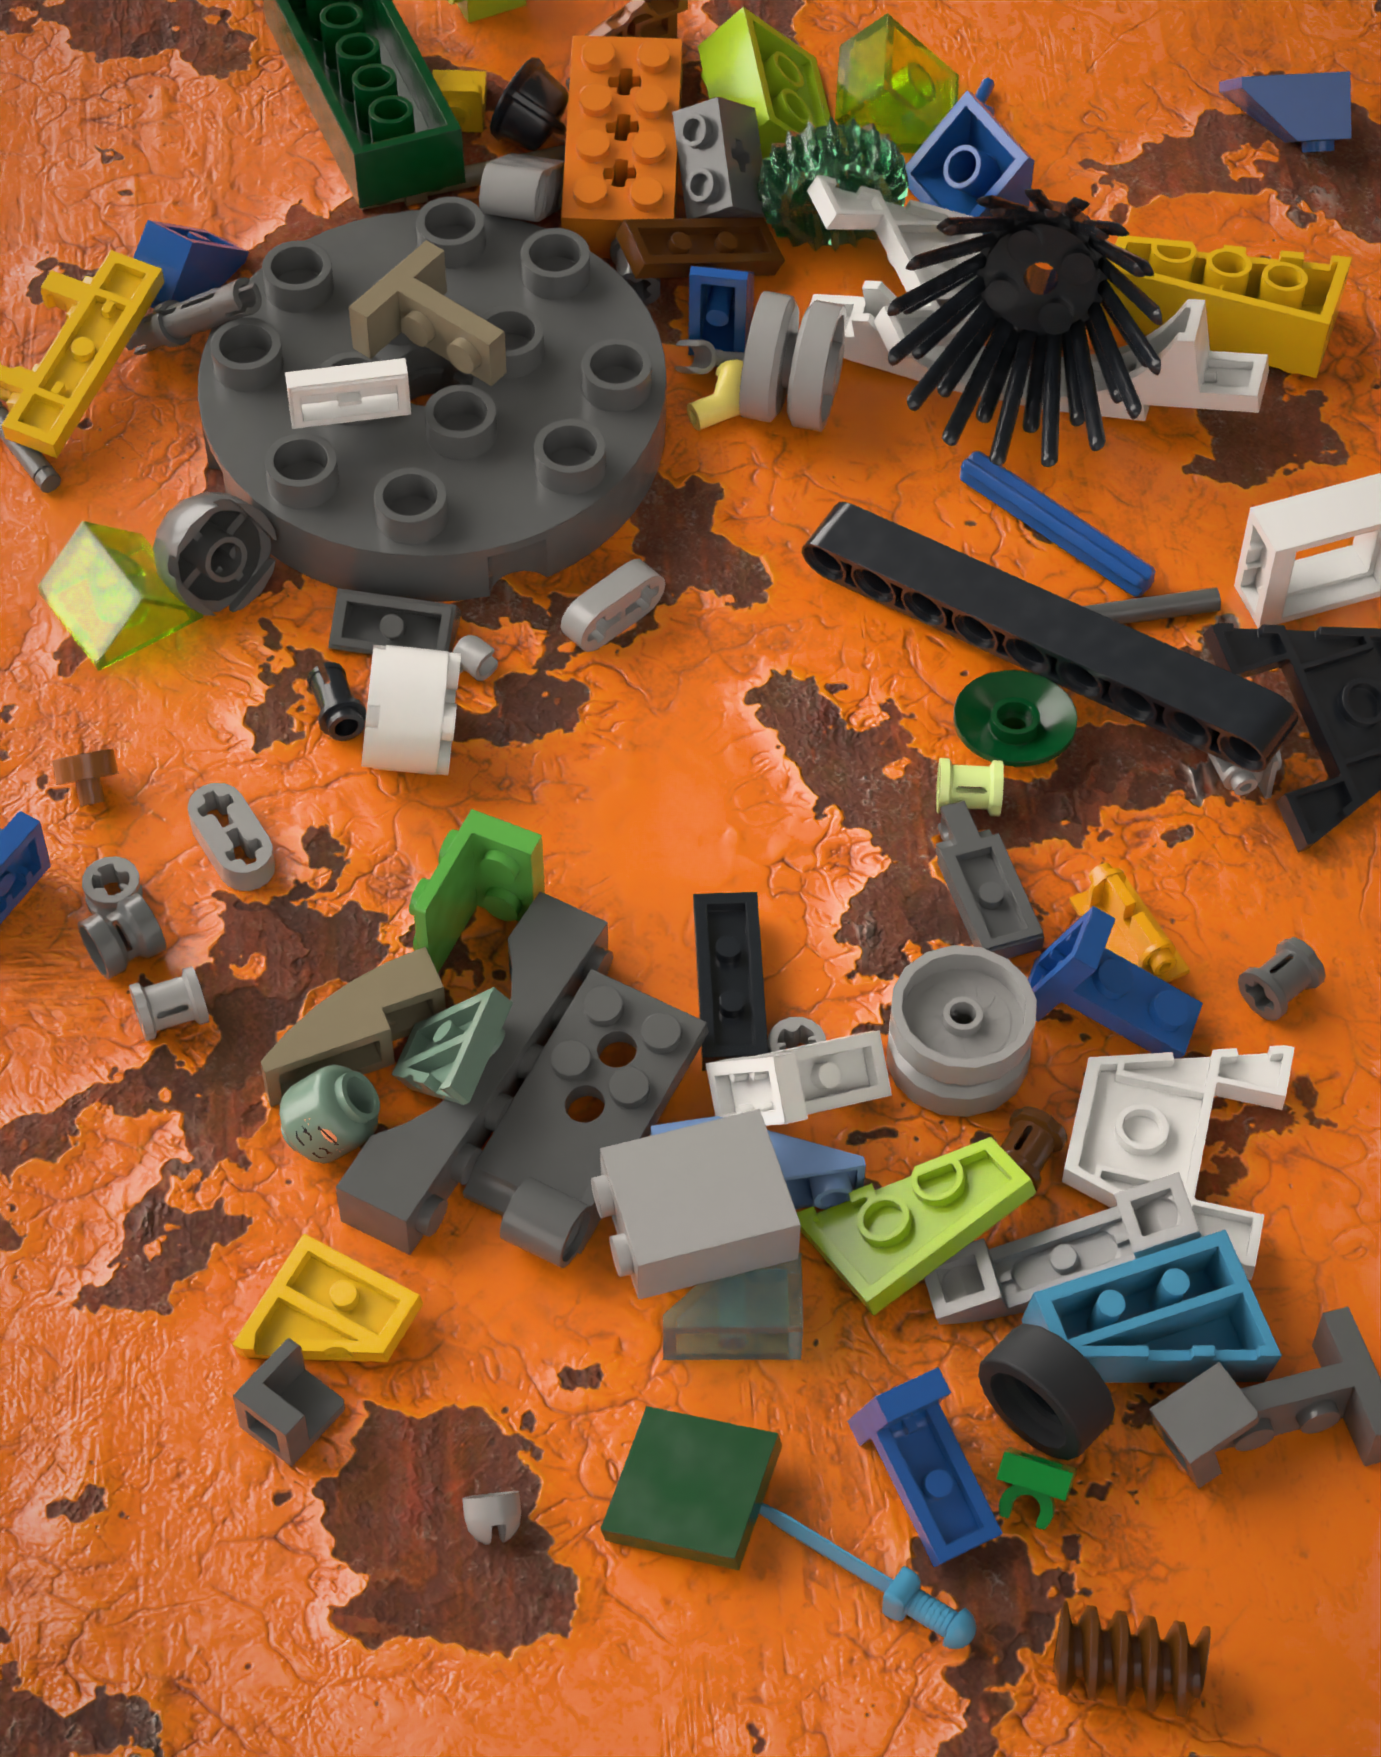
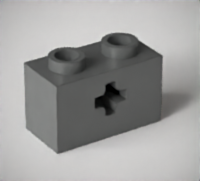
[672,97,770,218]

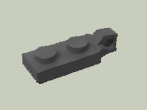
[935,801,1044,959]

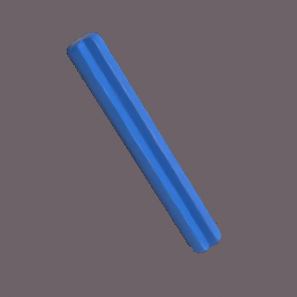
[959,451,1156,597]

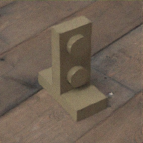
[349,240,507,386]

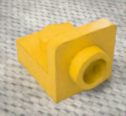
[432,70,487,132]

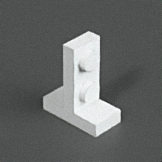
[705,1030,892,1126]

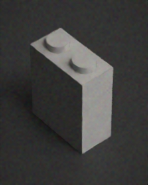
[591,1109,801,1300]

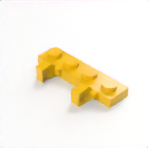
[0,250,165,458]

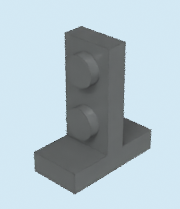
[1218,1306,1381,1467]

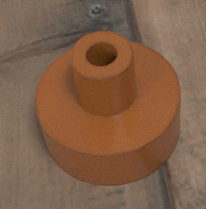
[52,749,119,806]

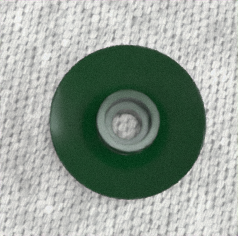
[953,670,1077,767]

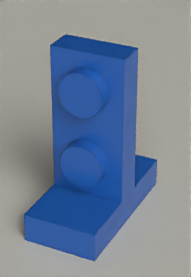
[1028,906,1203,1059]
[847,1367,1003,1568]

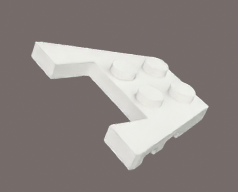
[807,175,983,361]
[1062,1045,1295,1280]

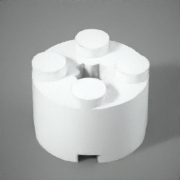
[361,645,461,776]

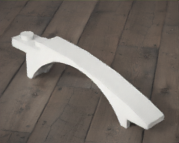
[810,280,1269,421]

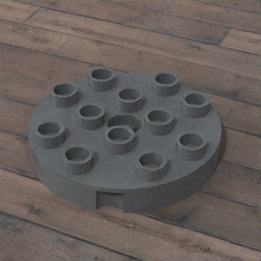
[198,197,666,602]

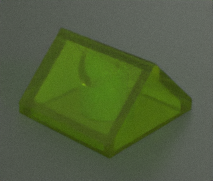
[38,521,203,671]

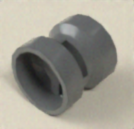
[78,893,166,979]

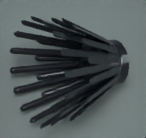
[887,189,1162,467]

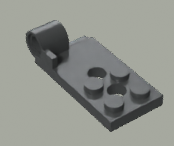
[462,969,708,1268]

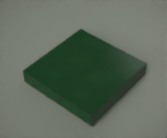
[600,1406,782,1570]

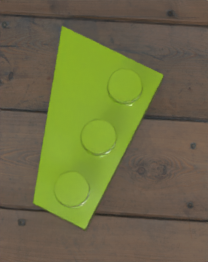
[797,1137,1036,1316]

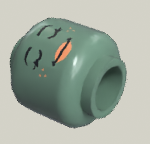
[279,1064,380,1164]

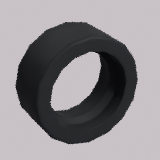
[978,1323,1115,1461]

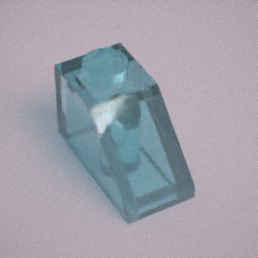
[663,1253,803,1360]

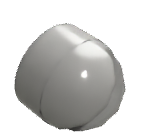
[462,1491,521,1545]

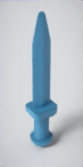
[759,1503,976,1649]

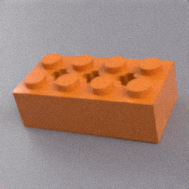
[561,35,682,259]

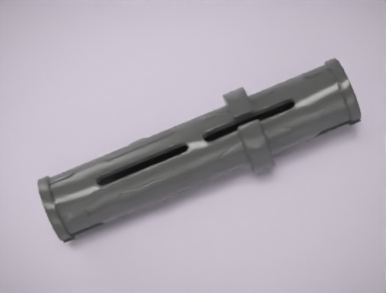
[126,278,262,355]

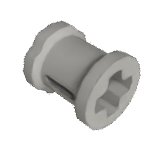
[129,966,209,1041]

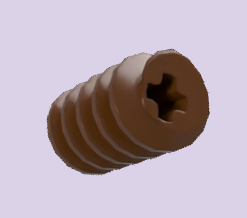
[1052,1601,1211,1717]

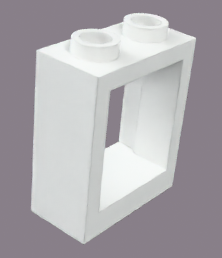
[1234,473,1381,629]

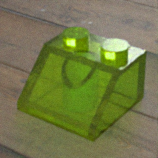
[835,13,959,153]

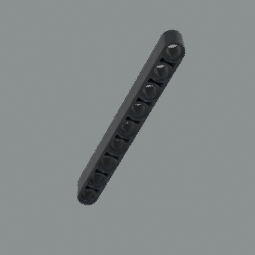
[802,502,1299,772]

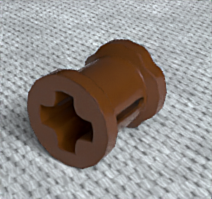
[1001,1106,1067,1192]

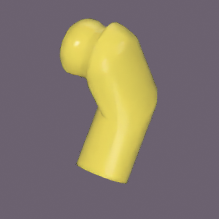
[687,359,743,430]

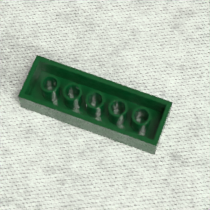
[263,0,466,209]

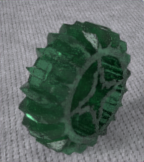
[757,117,909,252]

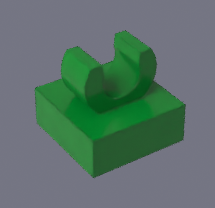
[996,1447,1078,1530]

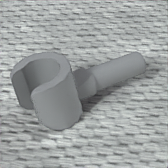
[675,339,745,374]
[453,635,498,681]

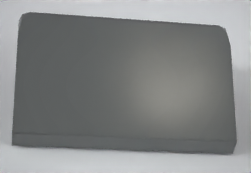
[328,588,461,655]

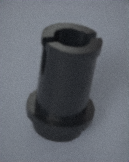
[307,662,366,741]

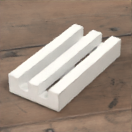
[285,358,411,429]

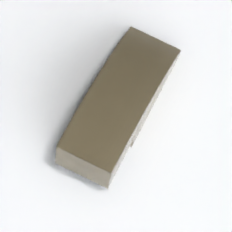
[261,947,446,1107]

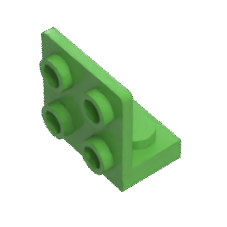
[409,809,545,973]

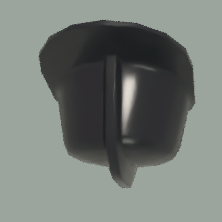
[489,57,569,151]

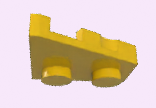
[232,1233,423,1362]

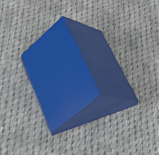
[897,91,1034,235]

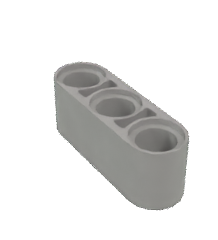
[479,153,564,222]

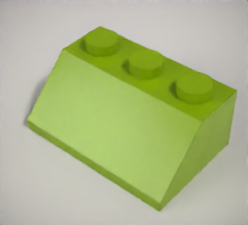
[697,7,843,183]

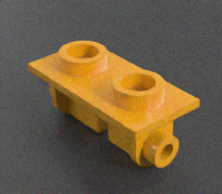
[1069,863,1190,982]

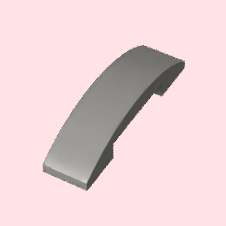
[924,1172,1202,1325]

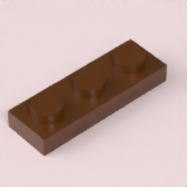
[615,217,785,279]

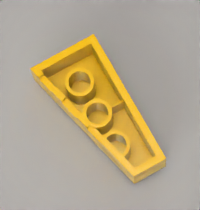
[1100,236,1352,378]

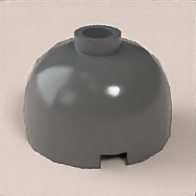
[153,492,277,616]

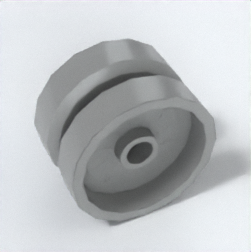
[739,291,846,432]
[886,945,1037,1117]

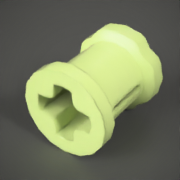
[936,758,1004,816]

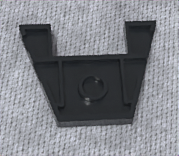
[1203,623,1381,853]

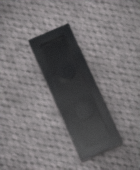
[693,892,768,1071]

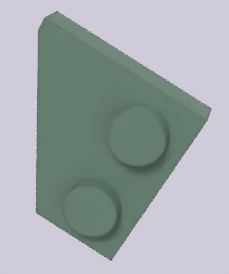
[392,987,513,1105]

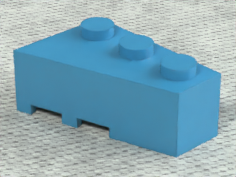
[1021,1229,1282,1383]

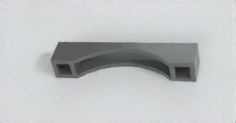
[336,891,613,1255]

